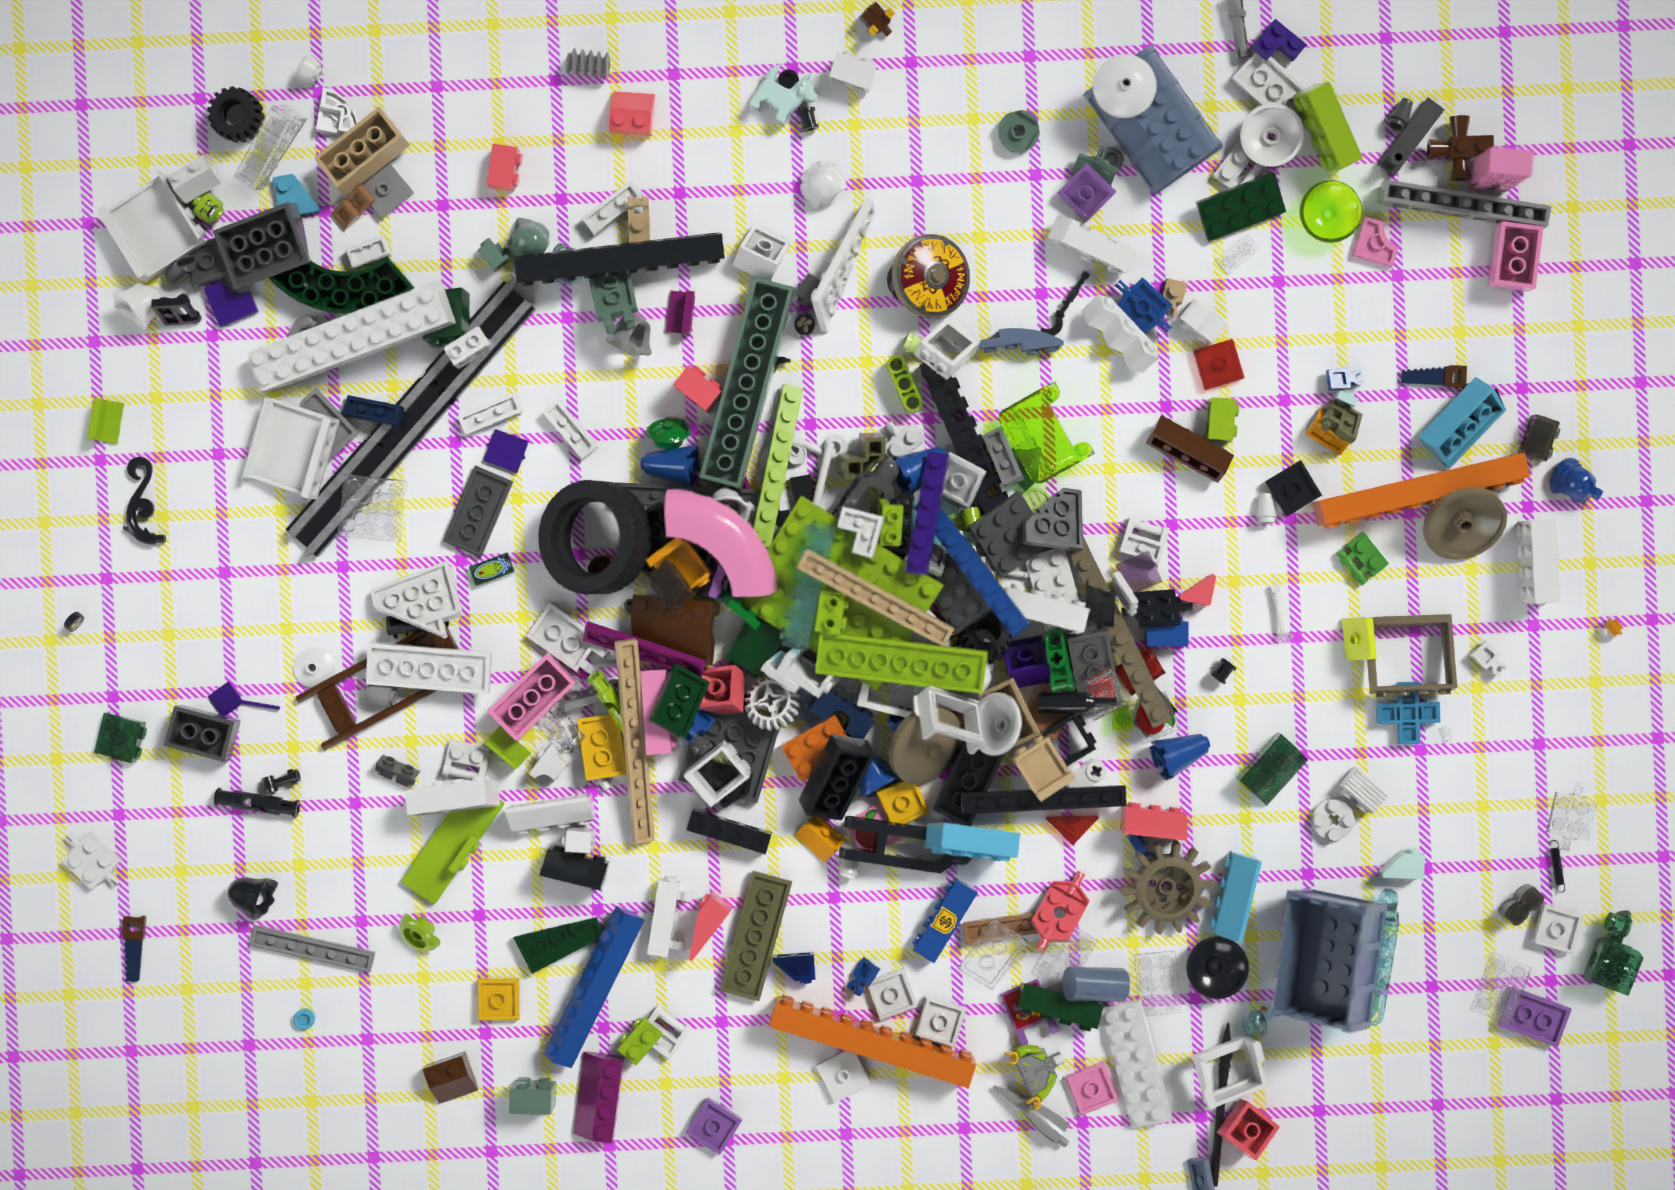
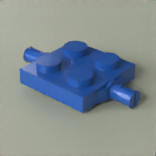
[1115,277,1173,335]

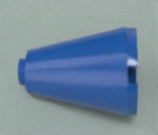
[640,445,700,487]
[892,447,948,494]
[1150,734,1210,780]

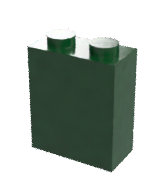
[422,287,470,347]
[726,617,786,679]

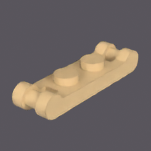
[627,196,651,272]

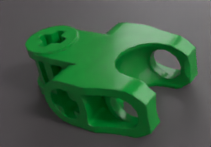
[1045,628,1075,694]

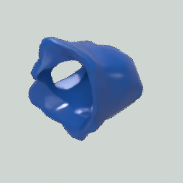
[859,754,899,798]

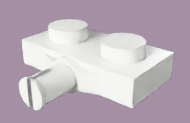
[885,421,926,459]

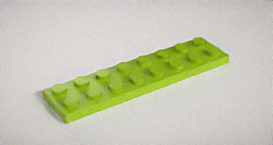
[815,632,988,694]

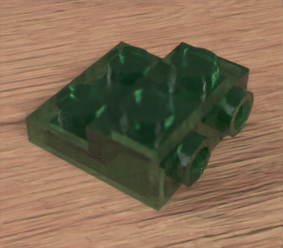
[94,712,147,763]

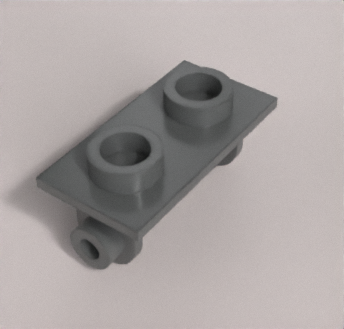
[375,755,420,788]

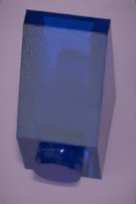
[772,952,816,984]

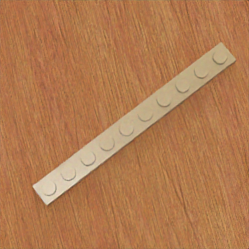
[615,638,655,844]

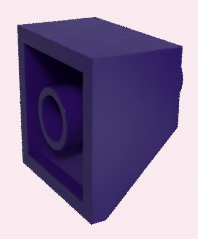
[1003,635,1050,688]

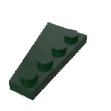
[513,916,604,974]

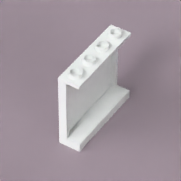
[96,170,207,283]
[242,397,340,499]

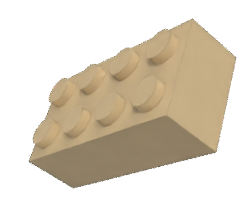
[314,106,410,197]

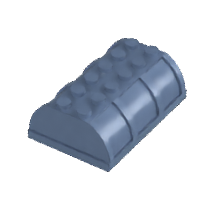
[1083,45,1223,196]

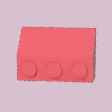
[1120,802,1188,841]

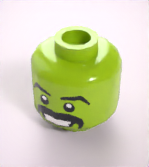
[192,193,225,224]

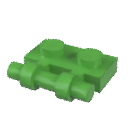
[1336,532,1389,586]

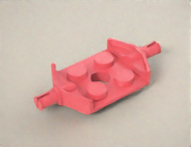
[1031,871,1090,953]

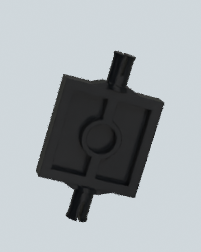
[1121,589,1193,629]

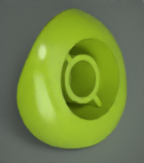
[400,914,441,951]

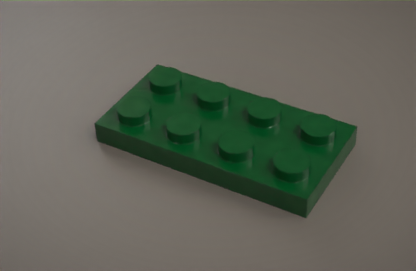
[1195,172,1286,242]

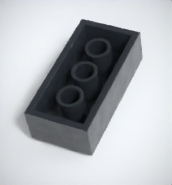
[798,734,875,821]
[932,740,1005,826]

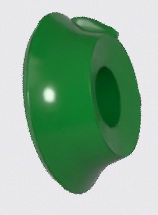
[646,417,690,450]

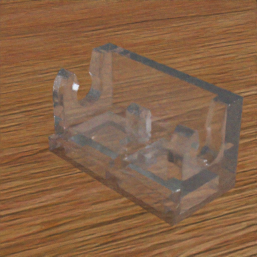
[536,708,585,754]

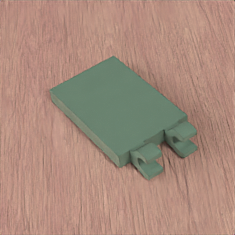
[589,271,638,335]

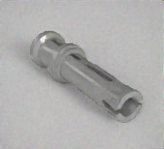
[1227,0,1250,59]

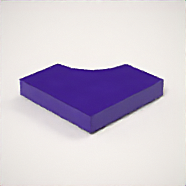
[204,281,259,328]

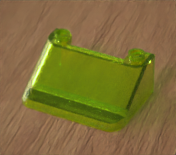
[999,381,1095,483]

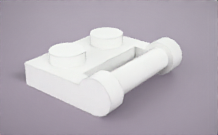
[1212,142,1266,189]
[1119,516,1170,564]
[442,739,491,780]
[648,1004,692,1060]

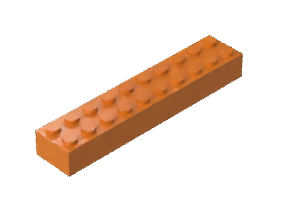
[1312,452,1530,529]
[769,994,976,1089]

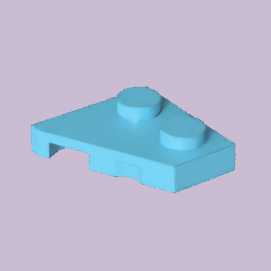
[272,173,321,216]

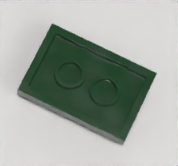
[648,664,710,739]

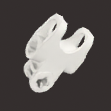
[1060,759,1107,811]

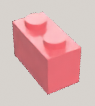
[486,143,523,192]

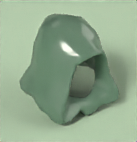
[504,217,550,257]

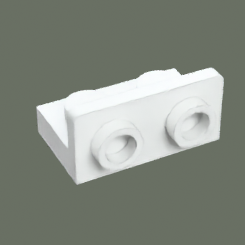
[444,327,494,369]

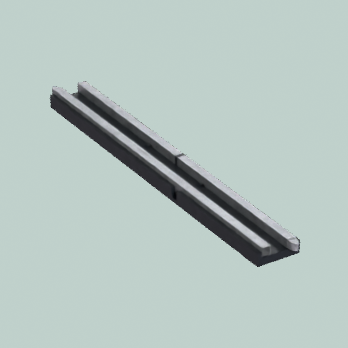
[285,279,536,558]

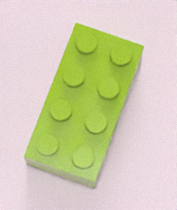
[1293,81,1363,171]

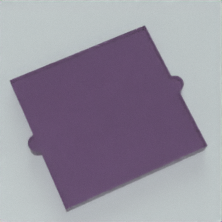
[1115,551,1163,592]

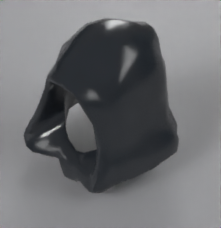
[227,877,278,920]

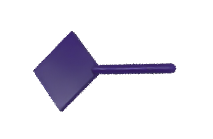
[208,681,280,716]

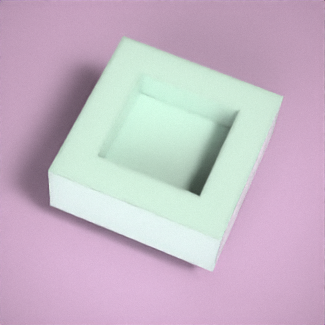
[1332,389,1359,408]

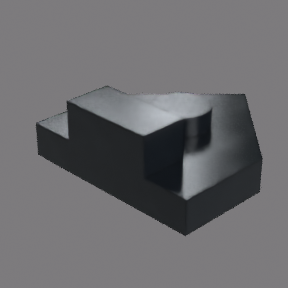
[708,763,753,809]

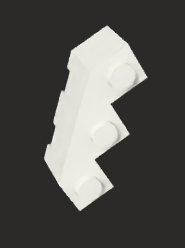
[1047,215,1138,275]
[1082,294,1159,374]

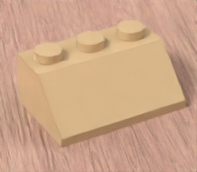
[978,678,1040,747]

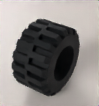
[207,86,265,143]
[958,610,1013,664]

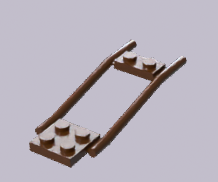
[296,627,459,750]

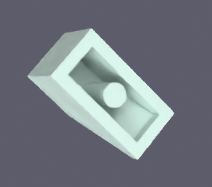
[1378,848,1425,879]

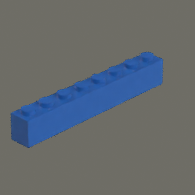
[543,906,645,1068]

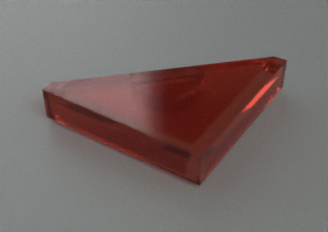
[1045,815,1099,845]

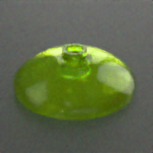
[1299,180,1362,243]

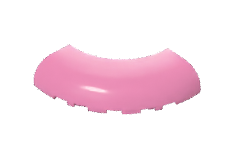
[665,489,778,597]

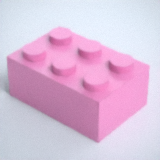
[1487,221,1544,292]

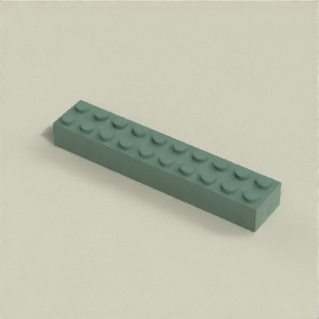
[699,277,795,491]

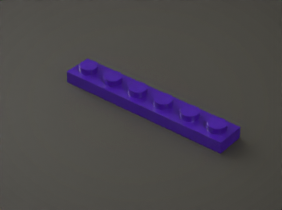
[906,452,950,576]

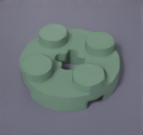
[998,110,1040,153]

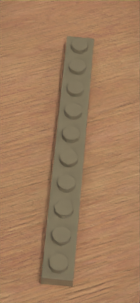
[1067,536,1172,728]

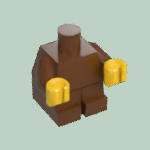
[858,1,895,37]

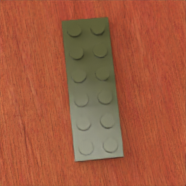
[720,870,793,1001]

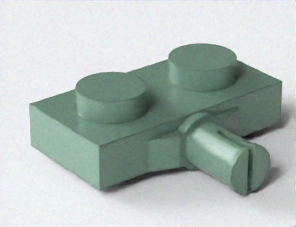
[1071,146,1118,185]

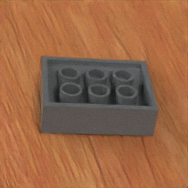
[213,202,310,290]

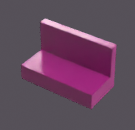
[666,290,696,335]

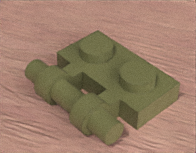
[1321,400,1363,444]

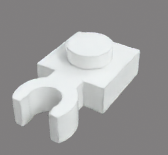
[1470,640,1508,677]

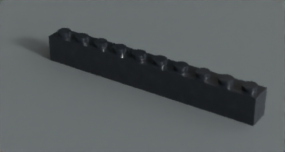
[513,232,725,286]

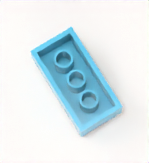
[925,823,1020,862]

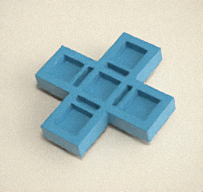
[1376,681,1441,745]

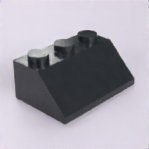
[539,845,610,890]

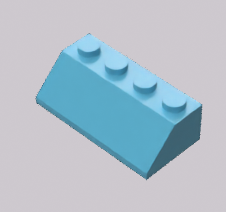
[1418,377,1506,469]
[1210,851,1262,943]

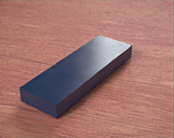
[342,395,405,427]

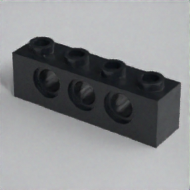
[686,808,772,855]

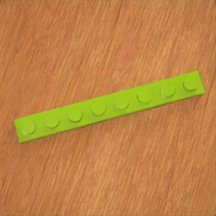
[753,384,803,549]

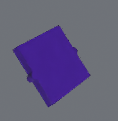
[483,429,529,473]

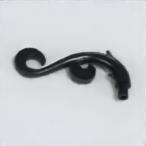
[123,456,166,545]

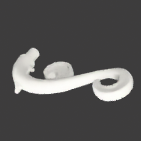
[761,434,848,469]

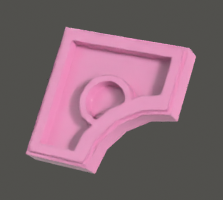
[1352,216,1398,268]

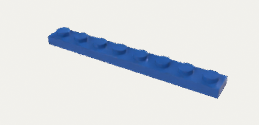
[914,504,1031,637]

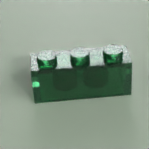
[1236,733,1308,806]

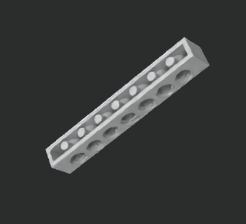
[1378,180,1552,229]

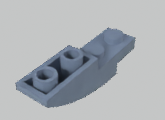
[979,328,1064,355]

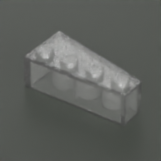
[233,105,308,191]

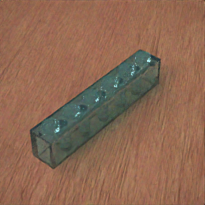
[780,521,837,651]

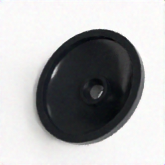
[1186,936,1249,999]

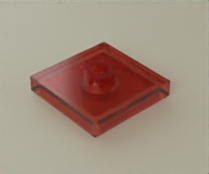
[1192,339,1245,391]

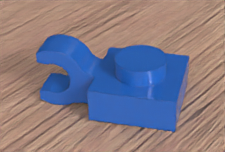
[684,710,716,744]
[1126,834,1155,858]

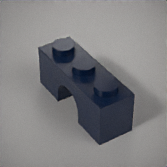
[808,688,875,739]

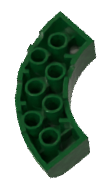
[269,256,415,313]

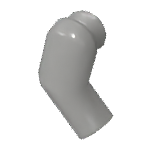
[288,315,317,336]

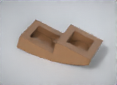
[331,184,375,230]

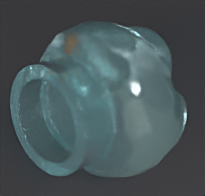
[1242,1006,1274,1037]

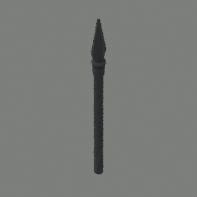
[1211,1022,1233,1187]

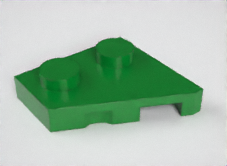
[719,588,761,630]

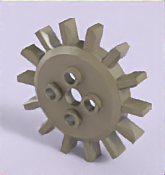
[1119,840,1216,935]

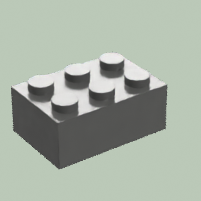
[164,704,241,762]

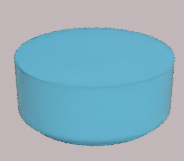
[294,1008,316,1030]

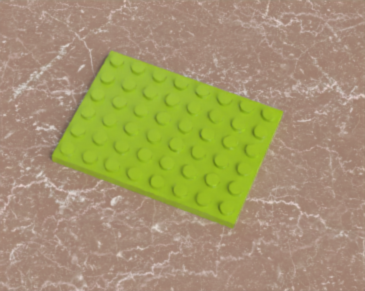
[738,496,944,691]

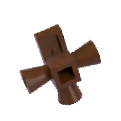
[1427,115,1494,181]

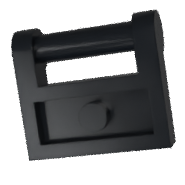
[151,294,202,326]

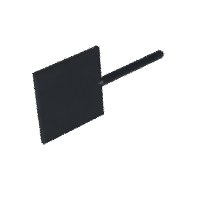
[1086,585,1115,630]

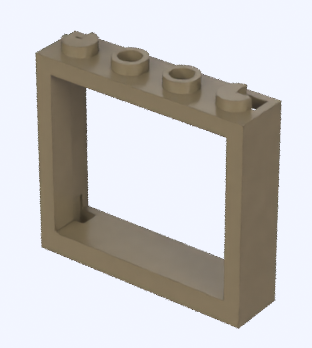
[1367,614,1458,697]

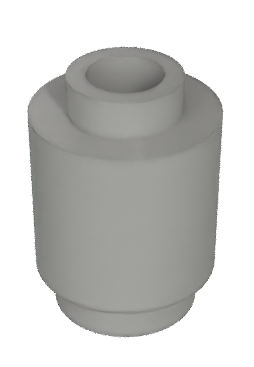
[365,685,398,707]

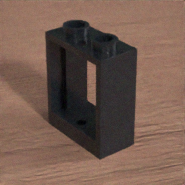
[1032,713,1097,766]

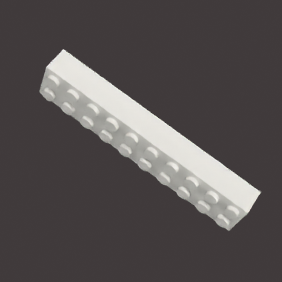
[247,282,456,392]

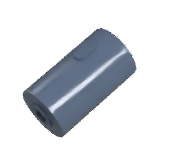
[1062,967,1130,1002]

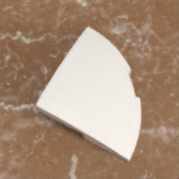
[315,87,359,136]

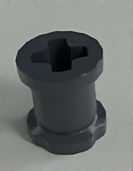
[797,106,819,132]
[1210,658,1237,685]

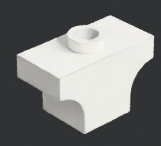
[529,740,569,781]

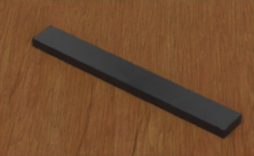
[960,785,1127,814]

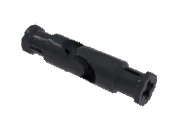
[214,787,300,818]

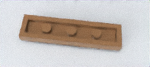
[962,911,1038,944]

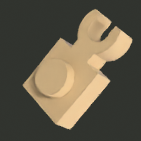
[1162,278,1187,317]

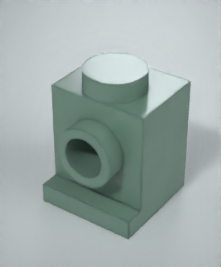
[478,238,511,272]

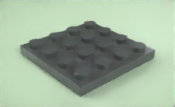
[678,711,781,803]

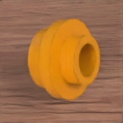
[1604,618,1624,637]

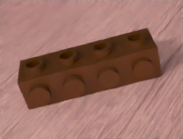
[1146,415,1234,483]

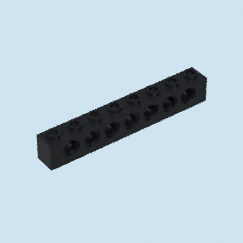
[919,362,1009,514]

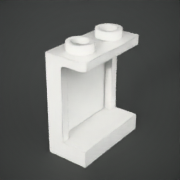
[777,642,841,698]

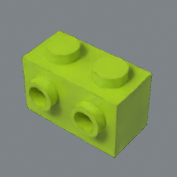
[815,587,851,635]

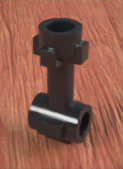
[260,769,301,795]

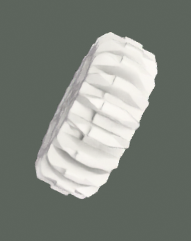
[745,676,800,731]

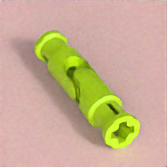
[587,670,623,732]

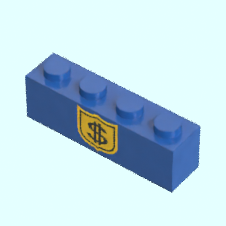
[912,878,978,963]

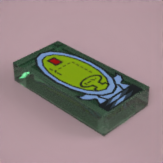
[469,552,515,586]

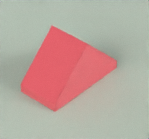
[1177,574,1216,606]

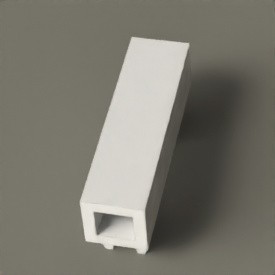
[647,876,693,958]

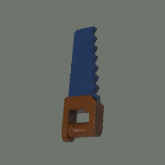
[1401,365,1467,388]
[122,915,147,982]

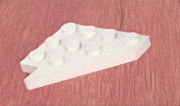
[370,561,463,638]

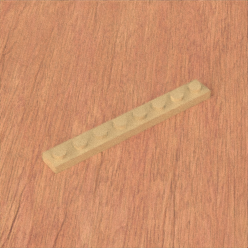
[796,548,954,646]

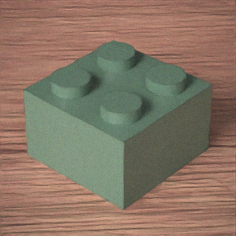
[509,1077,556,1115]

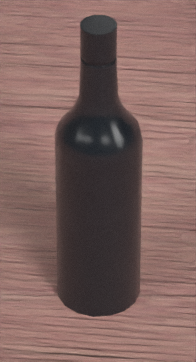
[1037,692,1117,714]

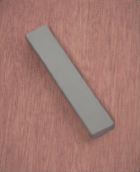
[249,925,376,973]

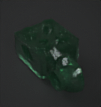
[1582,910,1644,996]

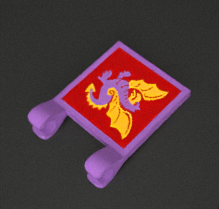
[1000,978,1059,1046]

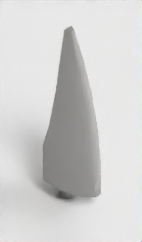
[993,1085,1070,1148]

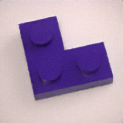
[1251,18,1307,61]

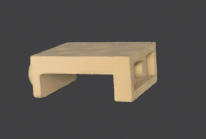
[1011,734,1076,802]

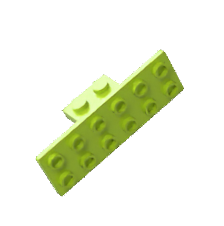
[401,800,505,904]

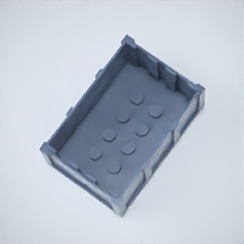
[1269,888,1388,1034]

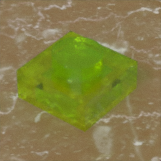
[1112,709,1134,731]

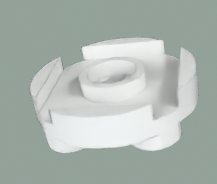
[1312,799,1355,841]

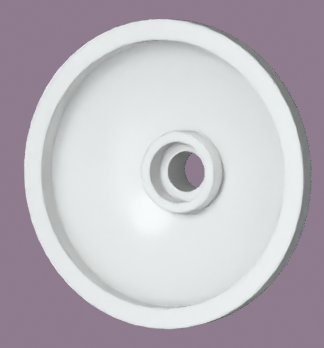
[1093,54,1156,118]
[1240,103,1304,167]
[977,692,1021,756]

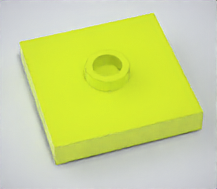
[1342,617,1377,660]

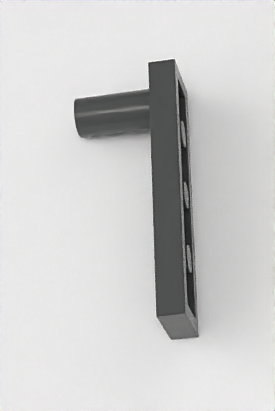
[1377,97,1445,177]

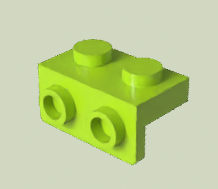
[617,1015,663,1066]

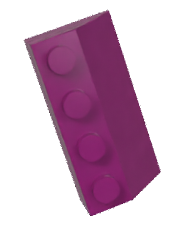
[573,1051,625,1144]

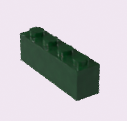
[1015,982,1104,1032]

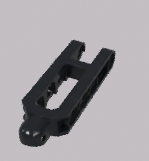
[838,815,972,874]

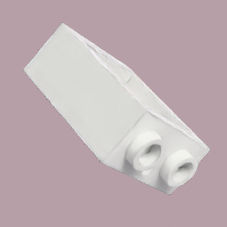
[915,317,981,380]
[684,740,751,808]

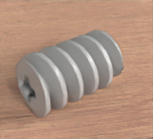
[566,47,610,79]

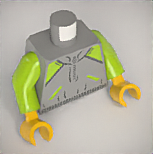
[1004,1044,1065,1111]

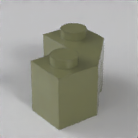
[838,432,886,479]

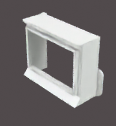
[913,686,986,755]
[1191,1035,1267,1109]

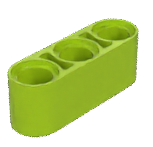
[887,355,922,413]

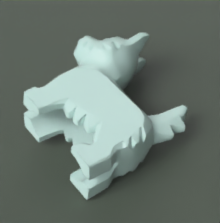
[749,64,818,126]

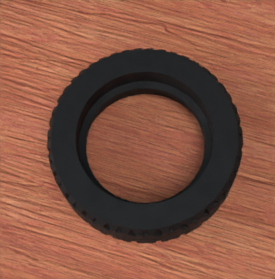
[538,480,651,595]

